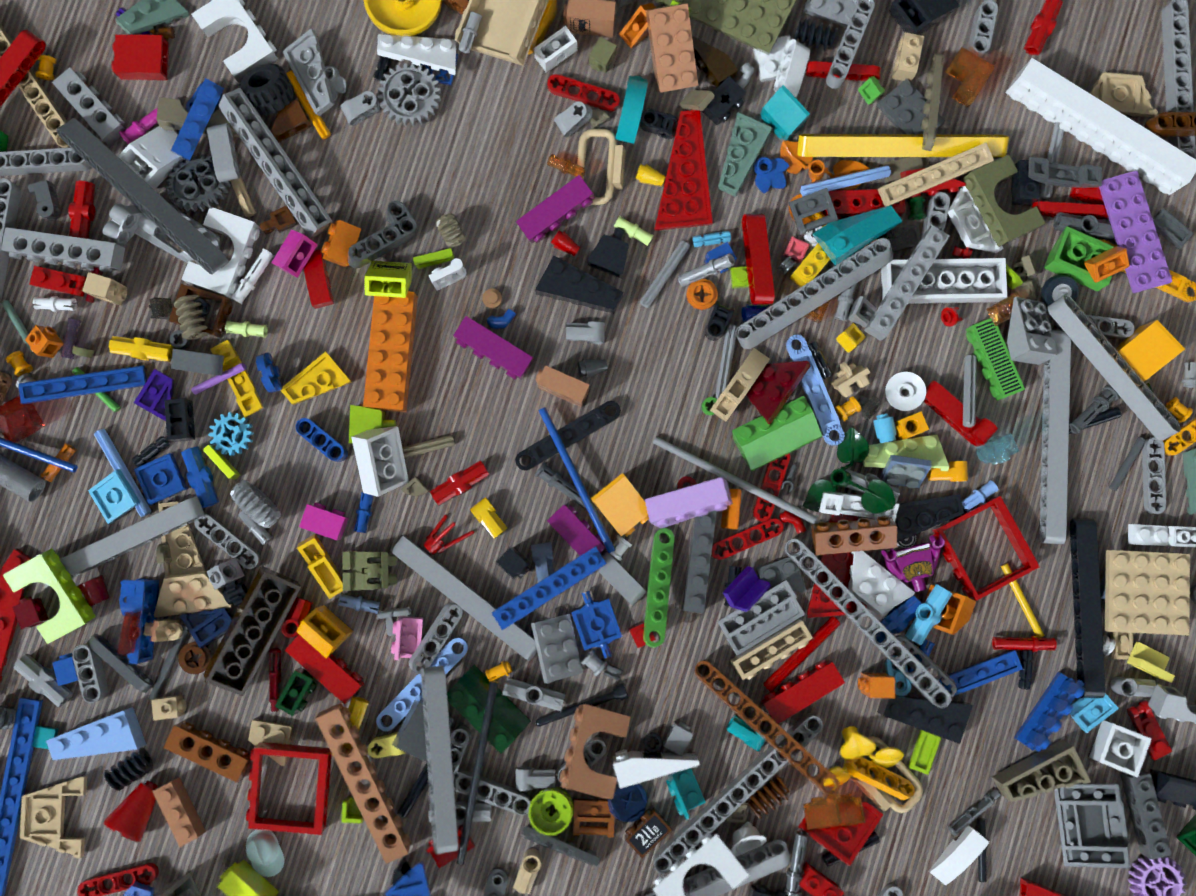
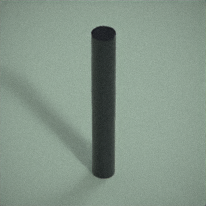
[977,818,987,882]

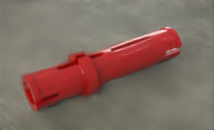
[992,636,1057,652]

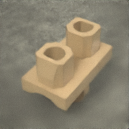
[831,362,870,397]
[144,619,183,642]

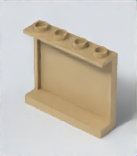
[455,0,549,66]

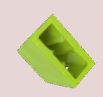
[349,405,396,444]

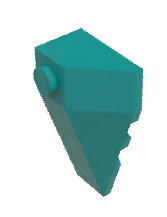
[812,205,902,266]

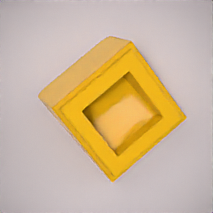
[836,323,866,353]

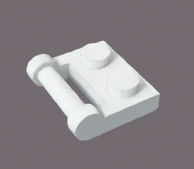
[428,258,467,291]

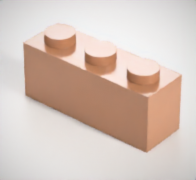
[153,777,206,847]

